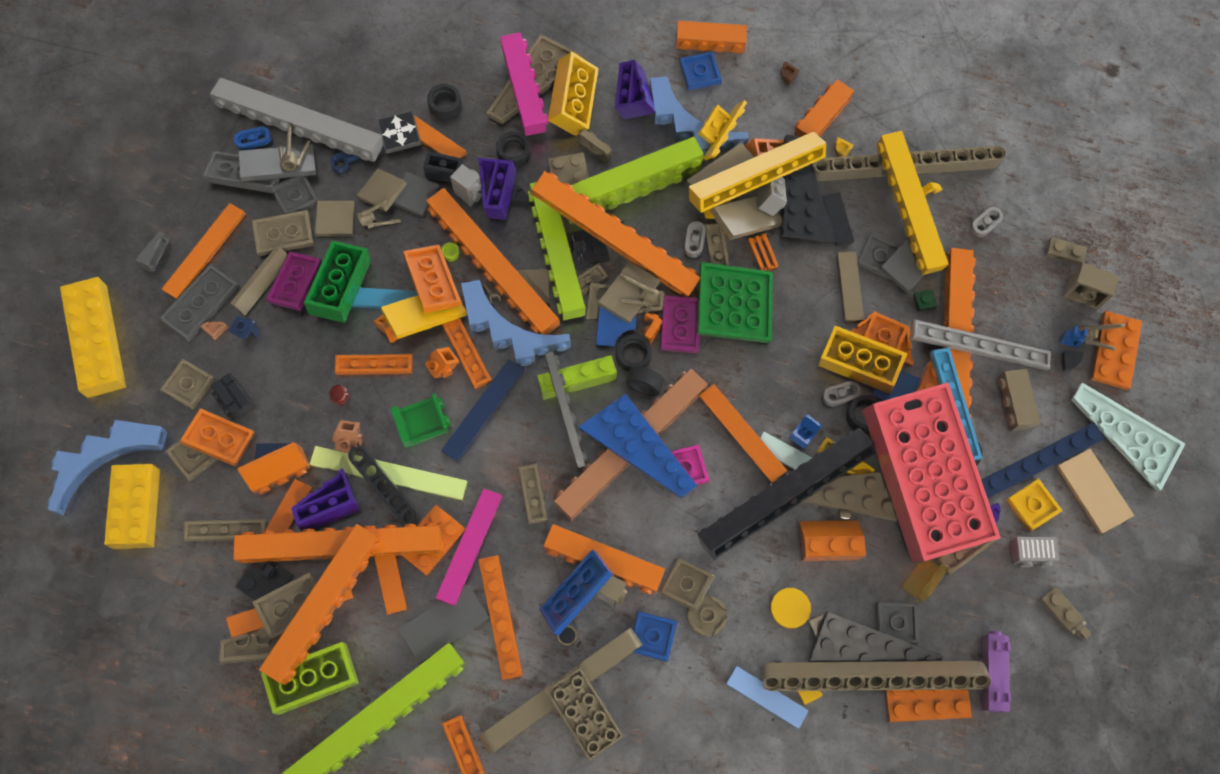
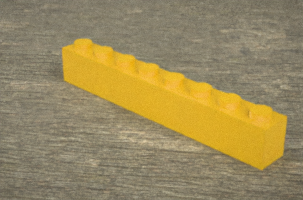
[876,131,948,275]
[689,132,826,213]

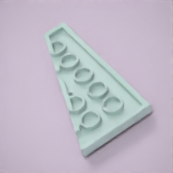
[1071,383,1185,492]

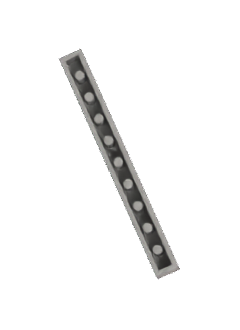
[210,77,384,162]

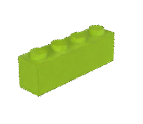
[537,355,617,400]

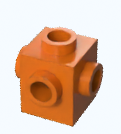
[424,347,459,379]

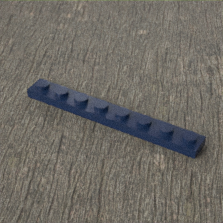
[981,422,1105,499]

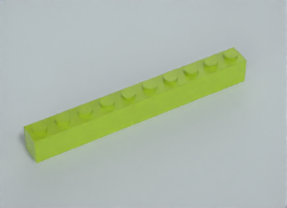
[282,643,466,774]

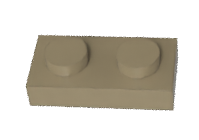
[579,129,612,163]
[1046,237,1087,266]

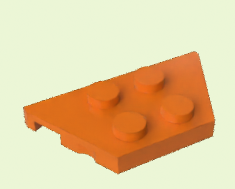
[851,311,914,367]

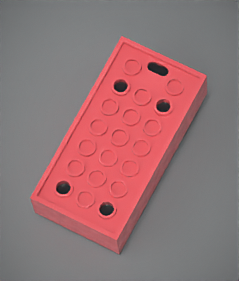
[862,383,1001,562]

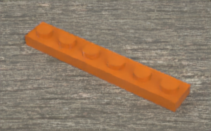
[478,555,523,681]

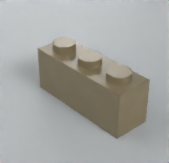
[998,369,1041,431]

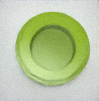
[441,242,460,262]

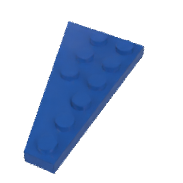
[578,394,697,499]

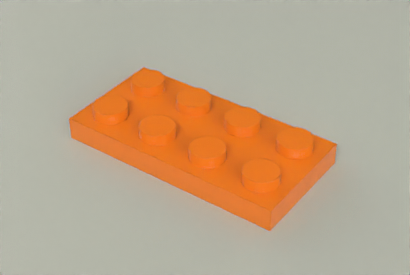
[403,245,461,313]
[1091,311,1142,390]
[884,689,972,722]

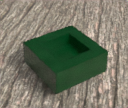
[913,289,938,312]

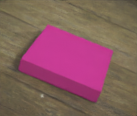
[671,444,710,485]

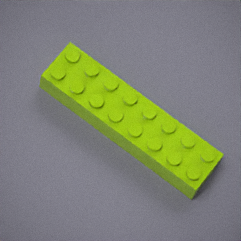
[568,137,704,224]

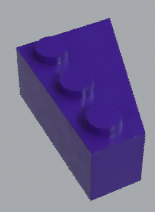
[615,59,656,120]
[478,158,517,220]
[291,468,360,532]

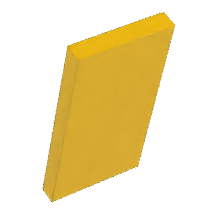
[381,295,467,339]

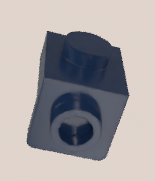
[228,315,260,340]

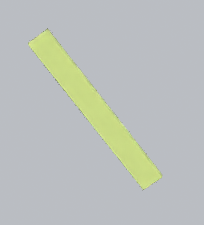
[310,446,468,501]

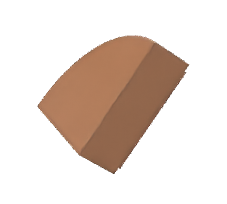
[200,321,229,340]

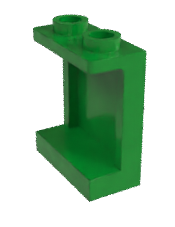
[390,393,451,448]

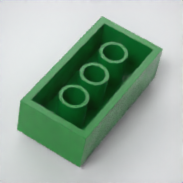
[304,241,371,323]

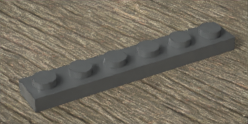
[544,352,587,468]

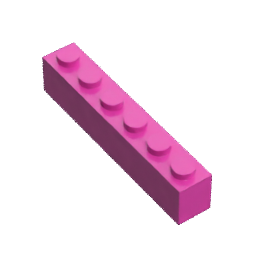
[500,32,548,136]

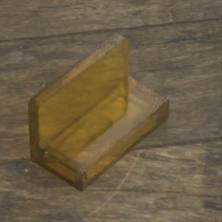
[902,560,949,602]

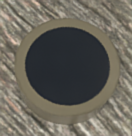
[557,625,577,646]

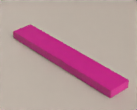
[436,489,502,606]

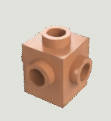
[332,420,363,453]

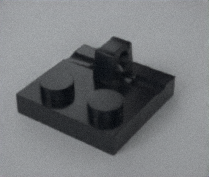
[566,230,610,269]
[235,562,294,600]

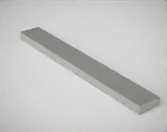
[910,319,1051,371]

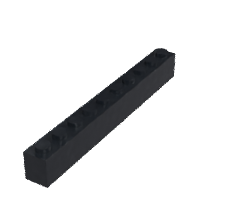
[697,428,875,560]

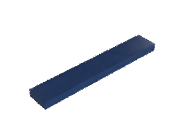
[441,359,524,463]

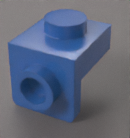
[789,414,822,449]

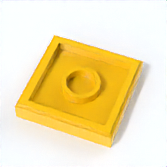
[1006,478,1063,532]

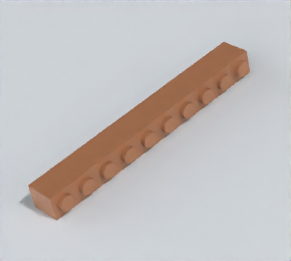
[554,369,708,521]

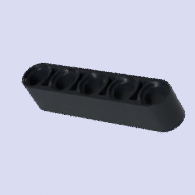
[348,446,420,525]

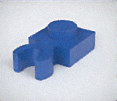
[1058,326,1088,348]

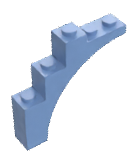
[649,77,749,157]
[461,280,571,366]
[47,420,168,515]

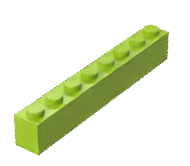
[527,182,585,320]

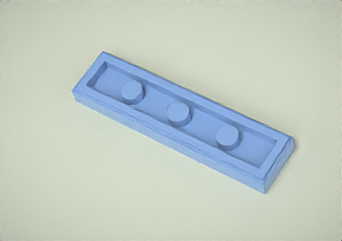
[726,666,809,729]

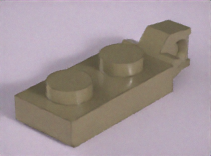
[1039,587,1092,641]

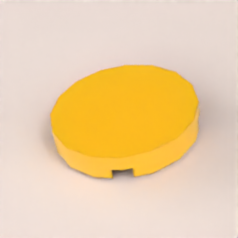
[770,588,811,629]

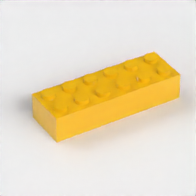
[60,277,126,398]

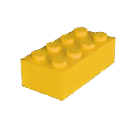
[548,52,599,136]
[819,326,908,394]
[104,464,160,549]

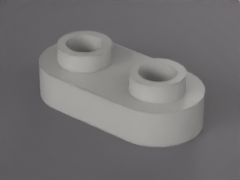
[971,207,1003,237]
[684,221,706,258]
[823,381,861,407]

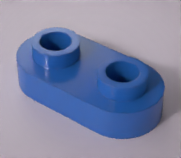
[234,126,271,150]

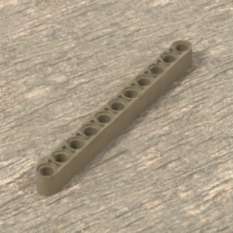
[813,146,1006,181]
[761,661,991,691]

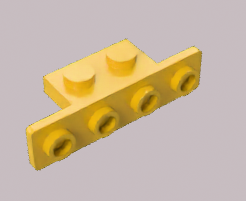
[698,100,747,161]

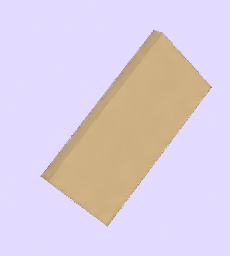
[1056,449,1134,534]

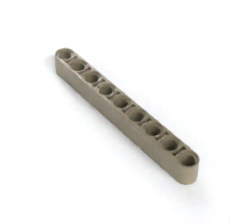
[479,628,643,755]

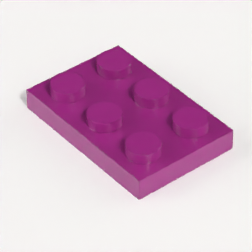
[266,251,322,311]
[661,296,700,353]

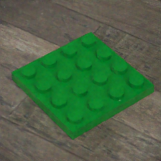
[697,262,773,343]

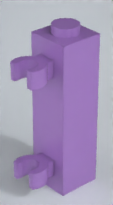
[982,631,1011,713]

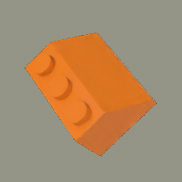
[237,442,311,495]
[799,520,866,561]

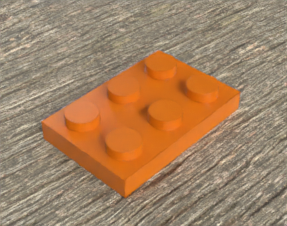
[180,408,255,467]
[402,505,466,576]

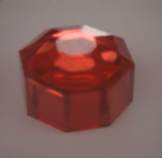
[329,384,349,405]

